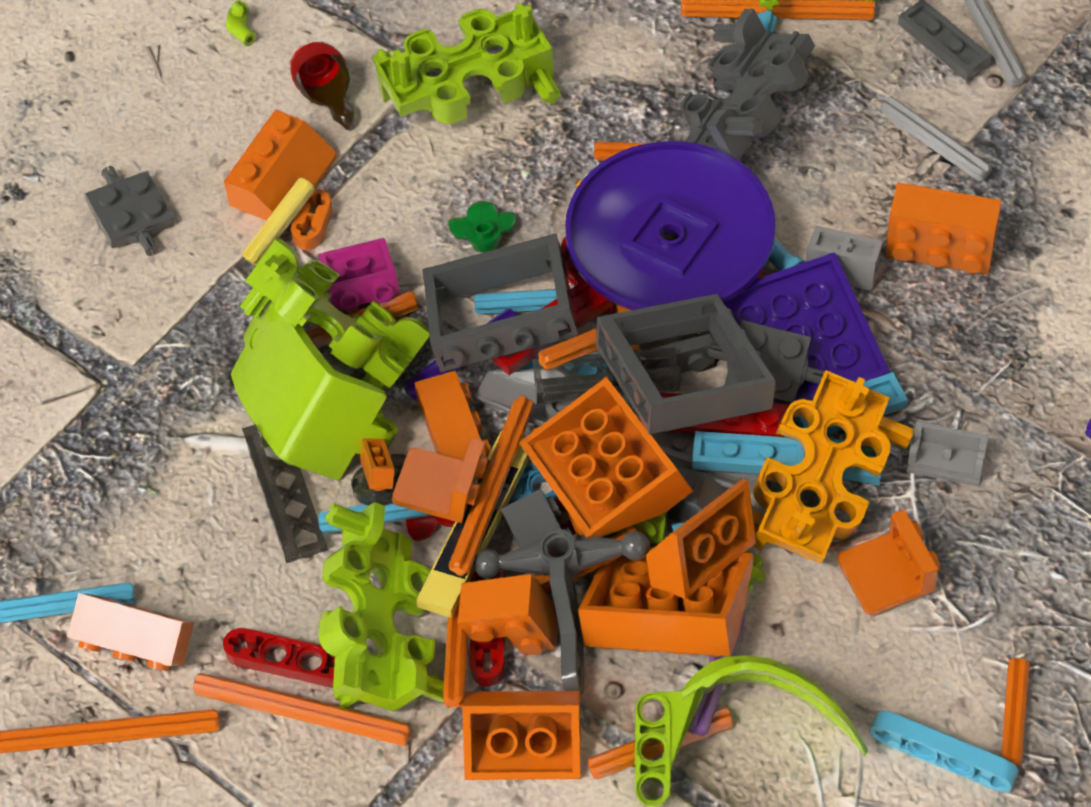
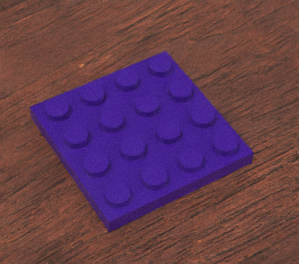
[724,252,890,401]

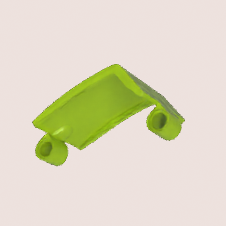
[231,300,398,480]

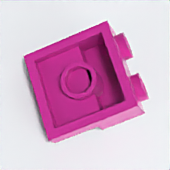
[318,238,401,311]

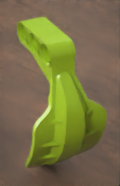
[635,655,868,807]

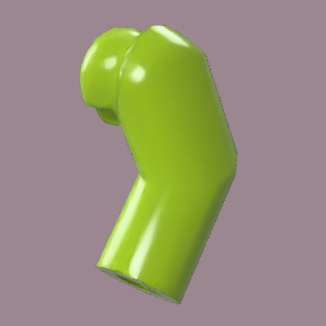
[226,1,256,46]

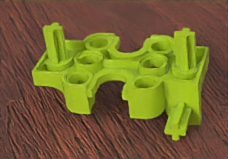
[372,3,561,124]
[240,237,430,389]
[318,502,444,712]

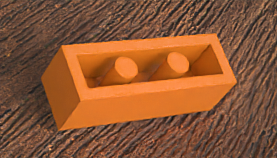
[360,439,394,491]

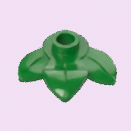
[448,201,516,253]

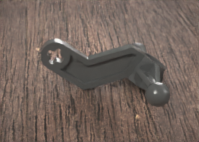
[474,529,650,695]

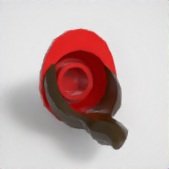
[290,42,354,130]

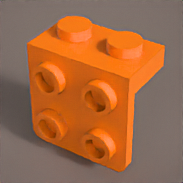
[392,438,489,523]
[837,509,940,615]

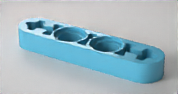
[870,711,1019,792]

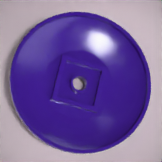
[565,141,776,310]

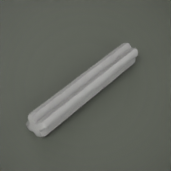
[963,0,1026,87]
[881,96,991,182]

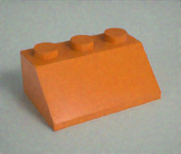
[224,109,338,229]
[646,478,756,599]
[462,691,581,780]

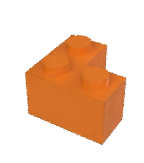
[458,574,558,655]

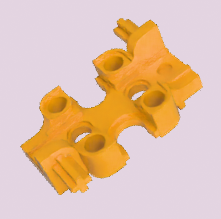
[752,370,914,564]

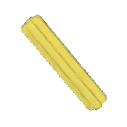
[242,177,315,266]

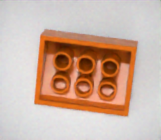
[519,377,693,540]
[578,547,754,657]

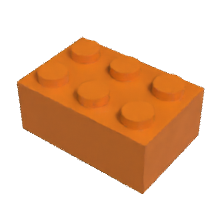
[886,182,1002,275]

